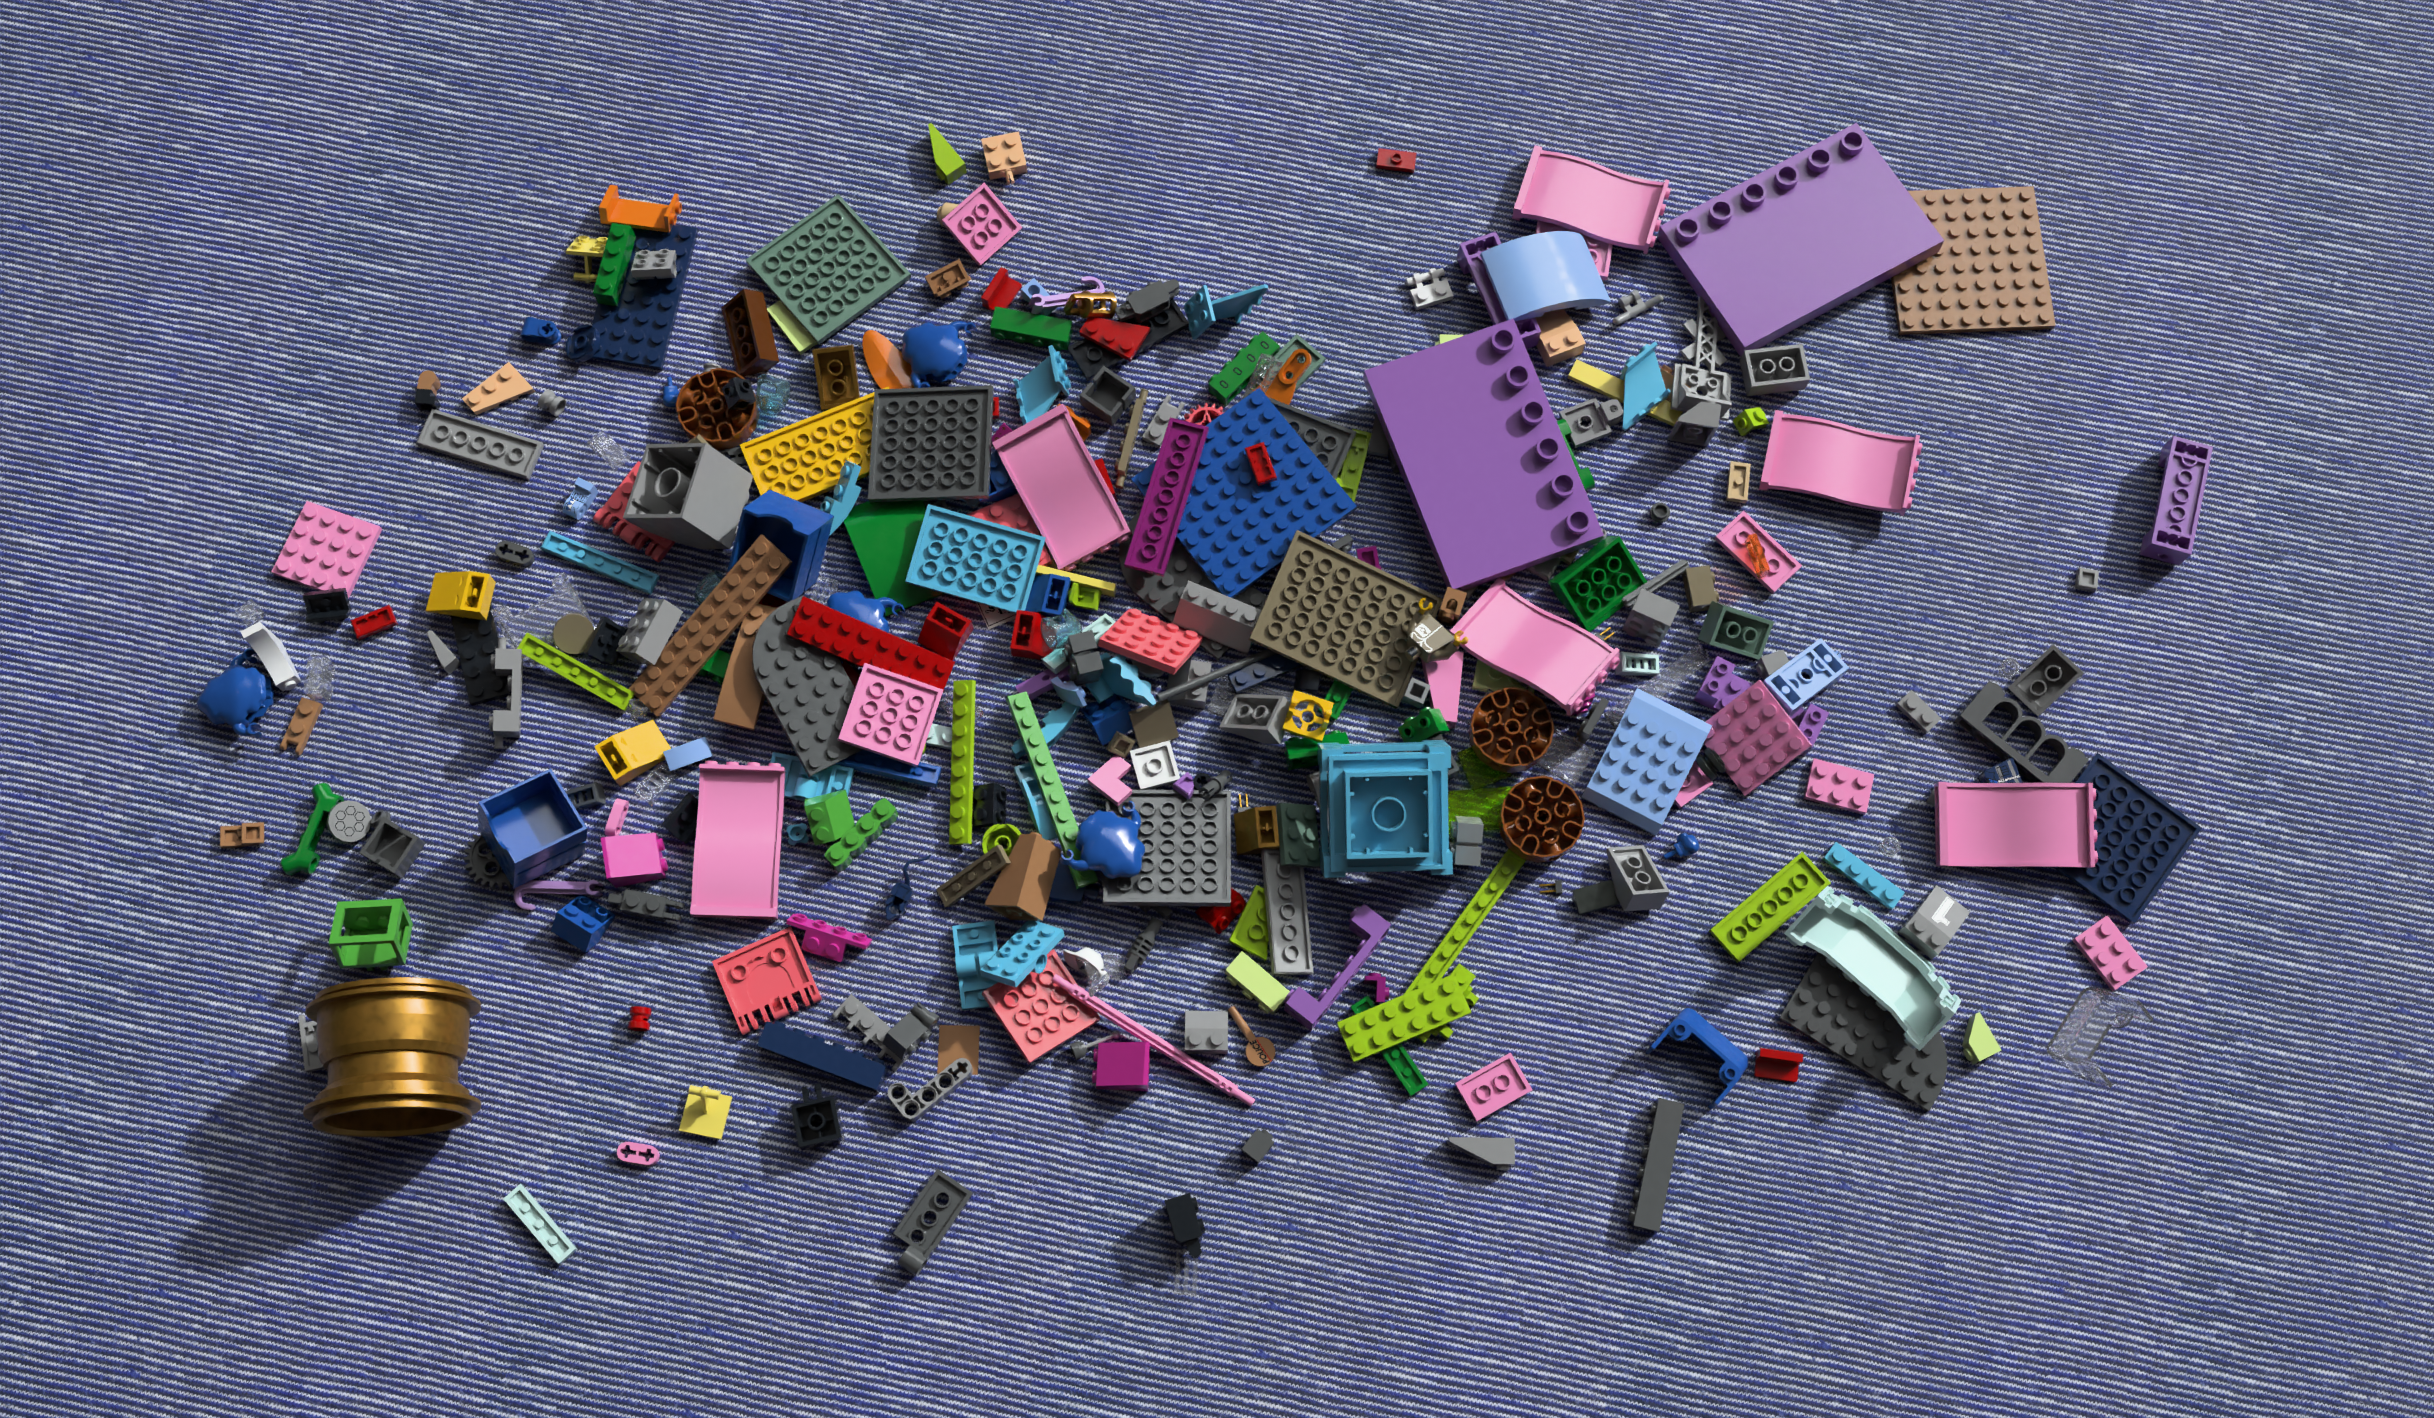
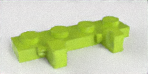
[1336,428,1372,502]
[1416,963,1479,1043]

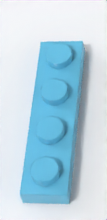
[1822,842,1905,910]

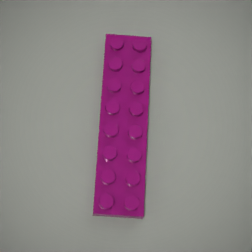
[1124,417,1209,577]

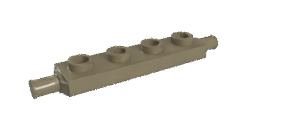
[1115,389,1149,489]

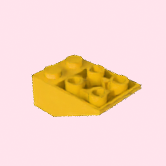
[426,571,496,620]
[594,720,671,787]

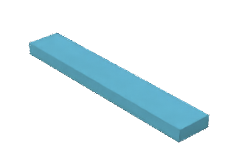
[541,531,660,595]

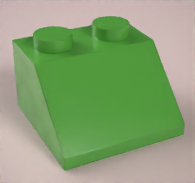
[804,789,855,845]

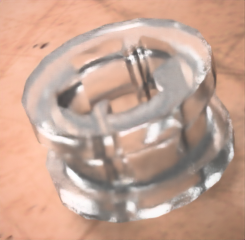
[1999,658,2020,678]
[1879,836,1901,857]

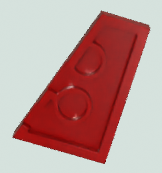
[1079,317,1150,362]

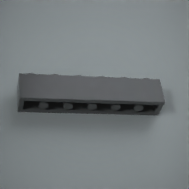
[1628,1098,1684,1234]

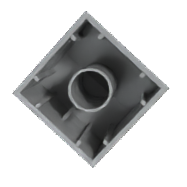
[623,443,753,549]

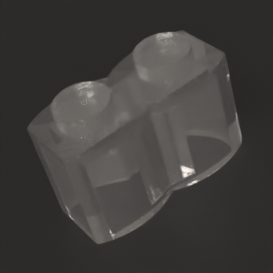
[304,655,335,702]

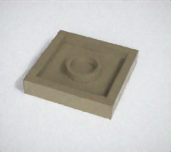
[1128,699,1179,748]

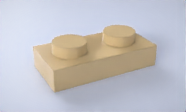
[1726,461,1751,503]

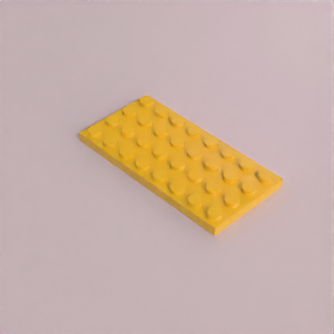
[740,387,889,502]

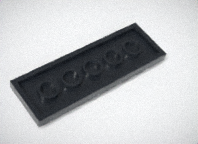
[1068,298,1189,381]
[451,601,511,706]

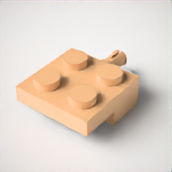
[981,131,1027,185]

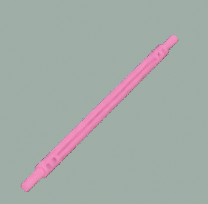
[1051,974,1255,1107]

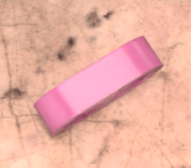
[605,798,629,837]
[617,1142,660,1166]

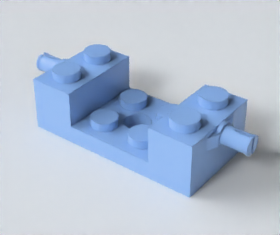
[1763,638,1849,717]

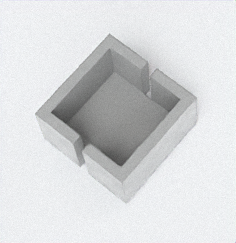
[1449,816,1484,866]

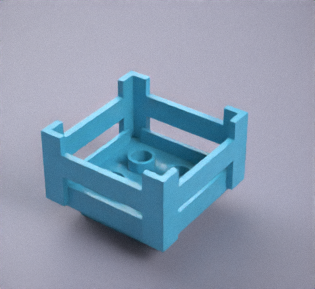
[1318,740,1453,878]

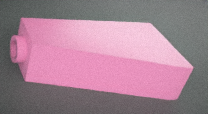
[1421,651,1464,729]

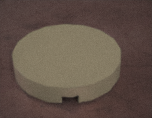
[553,613,594,654]

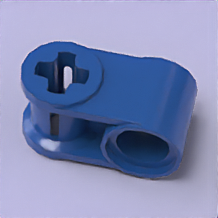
[520,317,562,345]

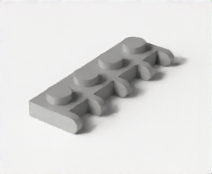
[832,994,909,1072]

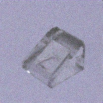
[1103,955,1125,978]

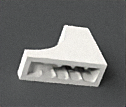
[240,622,302,691]

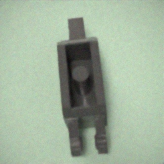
[1115,279,1180,323]
[607,889,685,922]

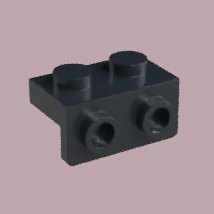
[303,588,351,624]
[584,617,628,665]
[972,783,1007,828]
[661,792,698,844]

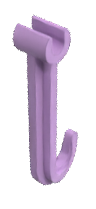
[1028,276,1105,314]
[514,880,603,910]

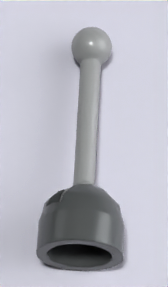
[1070,1030,1121,1060]

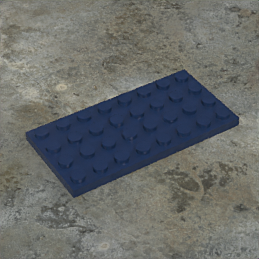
[590,224,698,371]

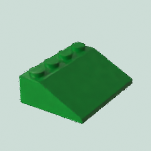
[1548,536,1647,632]

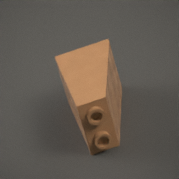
[985,832,1062,921]

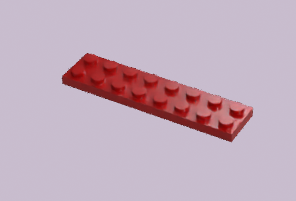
[786,596,955,690]

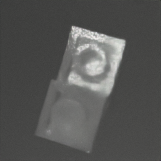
[587,430,631,472]

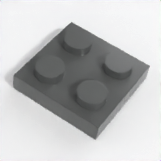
[1576,697,1609,747]

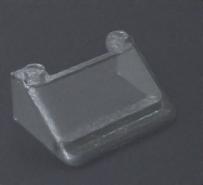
[490,572,595,668]

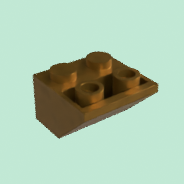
[1234,806,1280,856]

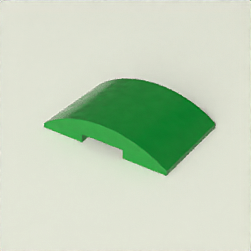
[843,501,944,617]

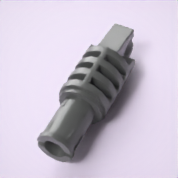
[1124,917,1163,973]

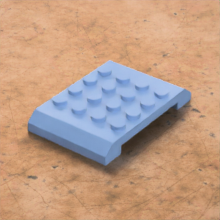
[1581,688,1712,836]

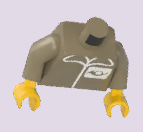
[1405,598,1469,663]

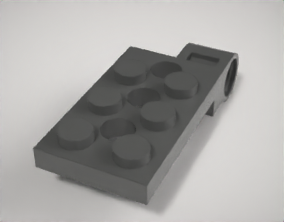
[893,1169,973,1276]

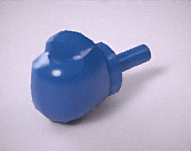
[663,377,680,407]
[1664,833,1699,859]

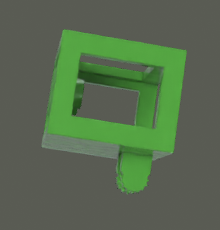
[328,898,413,971]

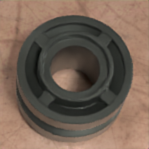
[1696,747,1726,780]

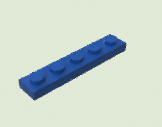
[835,750,942,788]

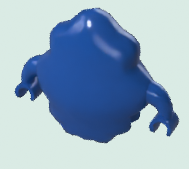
[902,321,977,388]
[826,591,905,664]
[197,648,274,738]
[1060,801,1145,879]

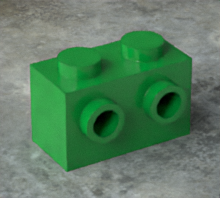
[1398,707,1450,743]

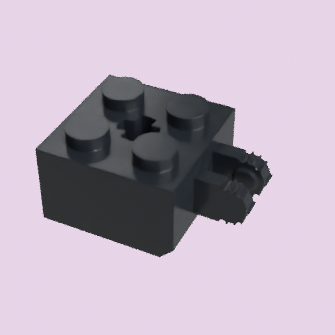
[791,1083,845,1151]
[1164,1193,1205,1259]

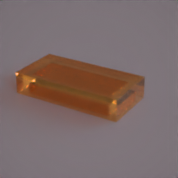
[1744,533,1770,579]

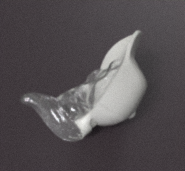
[1063,947,1110,997]

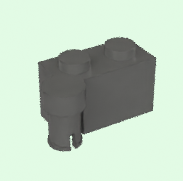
[883,1002,940,1060]

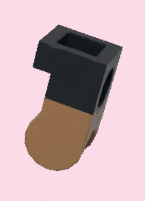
[414,370,441,411]

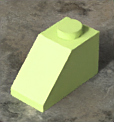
[1962,1012,2001,1064]

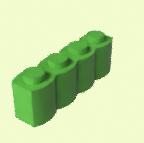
[824,798,898,872]

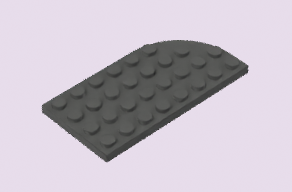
[1119,508,1267,661]
[752,595,864,777]
[1778,952,1947,1112]

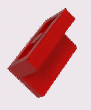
[981,267,1022,312]
[1754,1048,1803,1082]

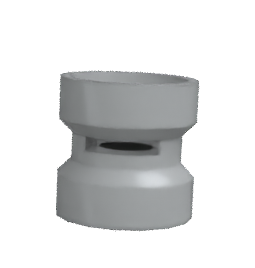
[538,389,567,416]

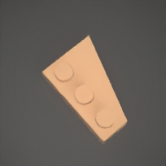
[462,362,535,415]

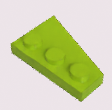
[1228,885,1269,961]

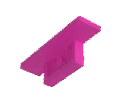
[786,914,872,962]

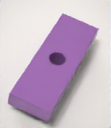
[1015,665,1070,700]

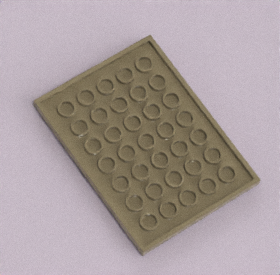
[1248,530,1443,709]

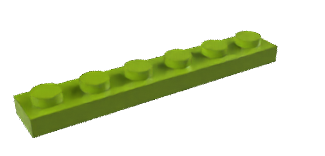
[517,633,635,711]

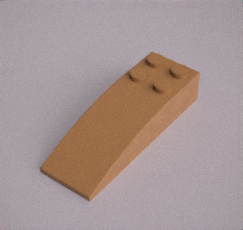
[714,604,777,731]

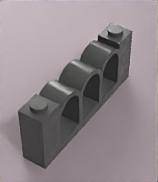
[1954,681,2089,783]

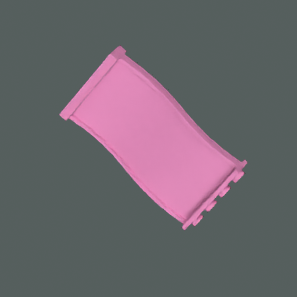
[1512,145,1671,254]
[992,404,1133,572]
[1759,410,1922,516]
[1450,578,1620,716]
[690,761,786,919]
[1934,782,2098,868]

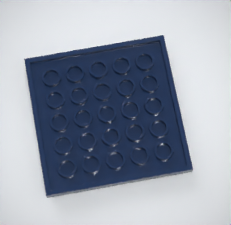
[2053,753,2202,925]

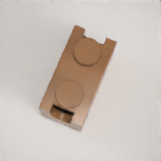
[1437,587,1467,626]

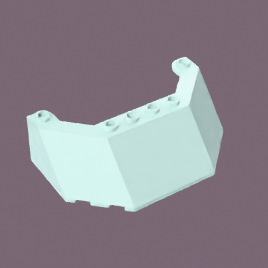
[1784,886,1961,1051]

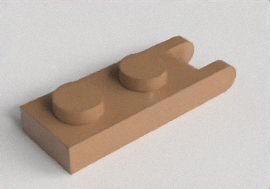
[280,697,323,755]

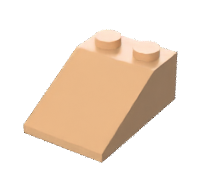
[1535,309,1586,367]

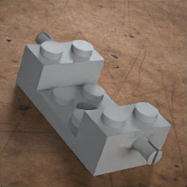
[489,637,523,749]

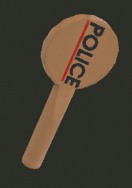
[1228,1006,1275,1067]

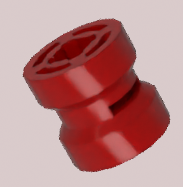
[628,1006,652,1031]

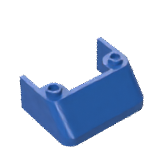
[1645,1008,1749,1110]

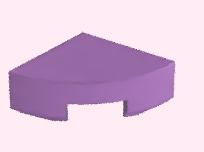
[1173,772,1194,800]

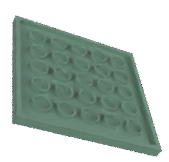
[746,194,911,344]

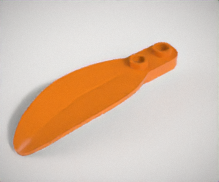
[862,330,914,389]
[1254,349,1312,405]

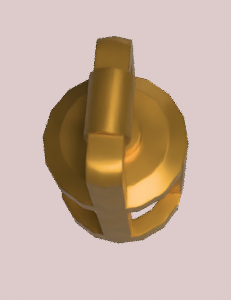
[1064,291,1117,319]

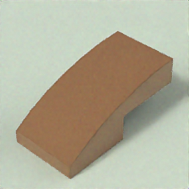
[220,822,264,849]

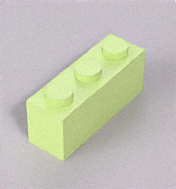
[1225,951,1290,1015]

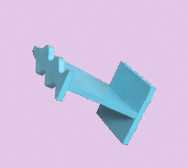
[1184,284,1268,339]
[1620,342,1671,431]
[1013,345,1071,425]
[1085,652,1156,707]

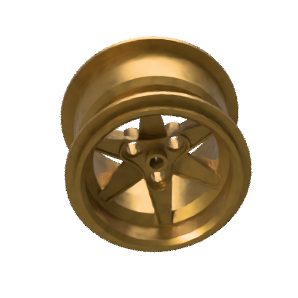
[303,977,481,1137]

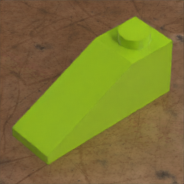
[928,123,967,185]

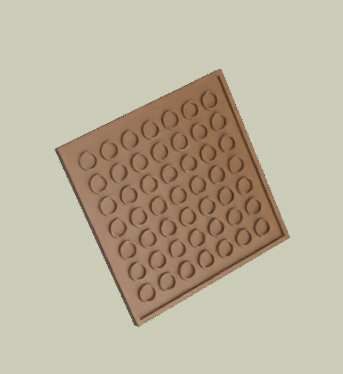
[1891,186,2056,335]

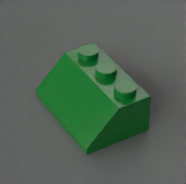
[1284,730,1351,770]

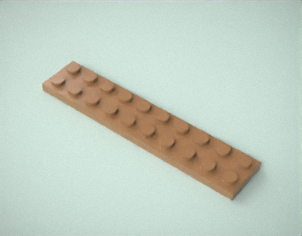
[629,535,793,717]

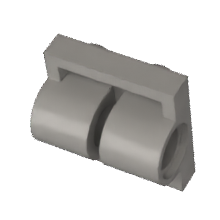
[631,249,677,280]

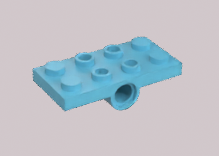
[770,752,855,802]
[952,920,998,1011]
[980,921,1065,988]

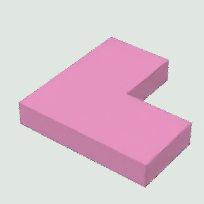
[1088,754,1132,806]

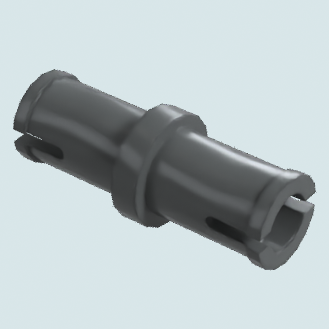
[1199,770,1233,799]

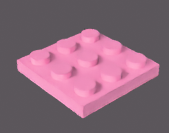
[941,183,1022,266]

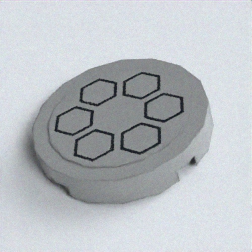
[327,800,371,842]

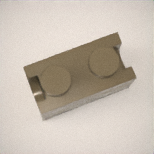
[1682,565,1719,613]

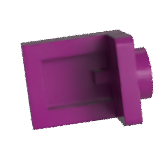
[1356,545,1381,569]
[1363,973,1389,1006]

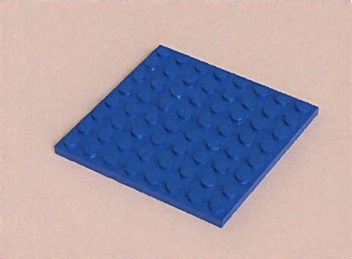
[1131,387,1357,598]

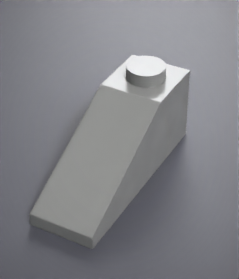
[1447,1137,1515,1171]

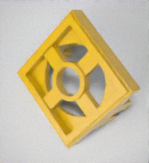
[1282,690,1334,743]

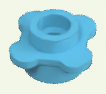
[786,823,809,845]

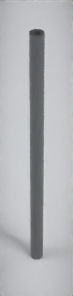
[1156,649,1278,702]

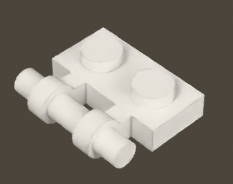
[1406,268,1453,310]

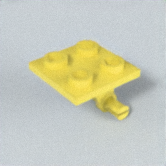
[566,236,608,284]
[679,1085,732,1140]

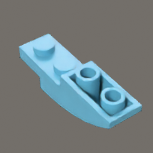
[820,460,861,536]
[1011,702,1080,759]
[1014,762,1058,841]

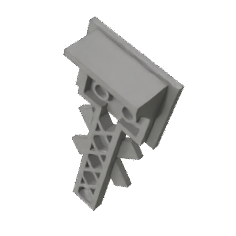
[1671,296,1732,421]

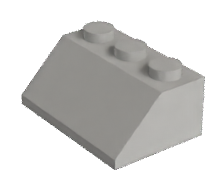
[1668,401,1721,446]

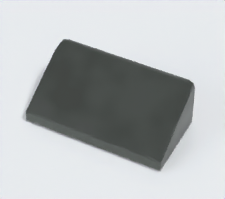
[1573,880,1620,915]

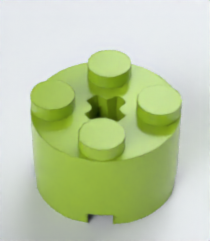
[982,824,1021,857]

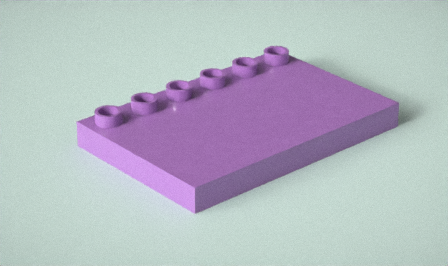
[1657,123,1944,357]
[1363,318,1604,591]

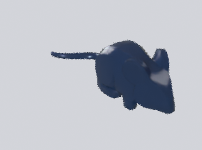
[885,854,931,921]

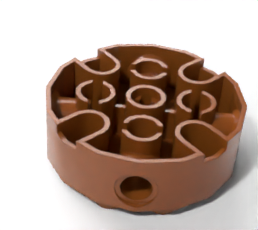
[676,368,760,451]
[1468,687,1554,773]
[1498,776,1585,863]

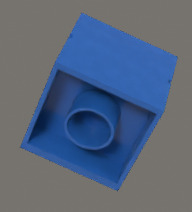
[726,490,834,602]
[478,768,588,889]

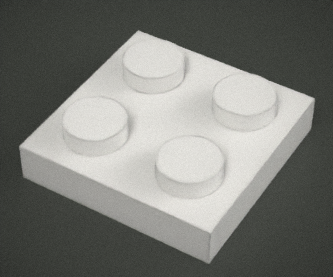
[1130,740,1180,790]

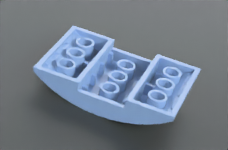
[1480,231,1611,321]

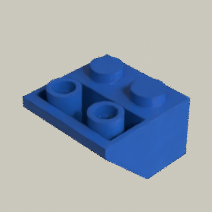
[979,451,1018,502]
[1025,574,1071,623]
[1081,694,1133,745]
[551,895,616,953]

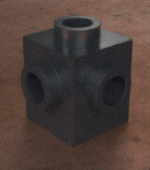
[722,377,756,411]

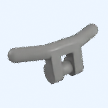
[1613,290,1664,325]

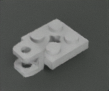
[1559,398,1624,448]

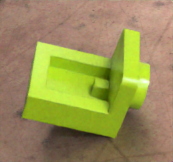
[1733,407,1769,436]
[1068,583,1102,611]

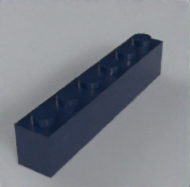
[757,1020,888,1093]

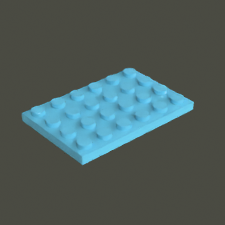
[905,504,1046,614]

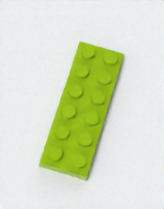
[1709,852,1831,963]
[1337,974,1472,1063]

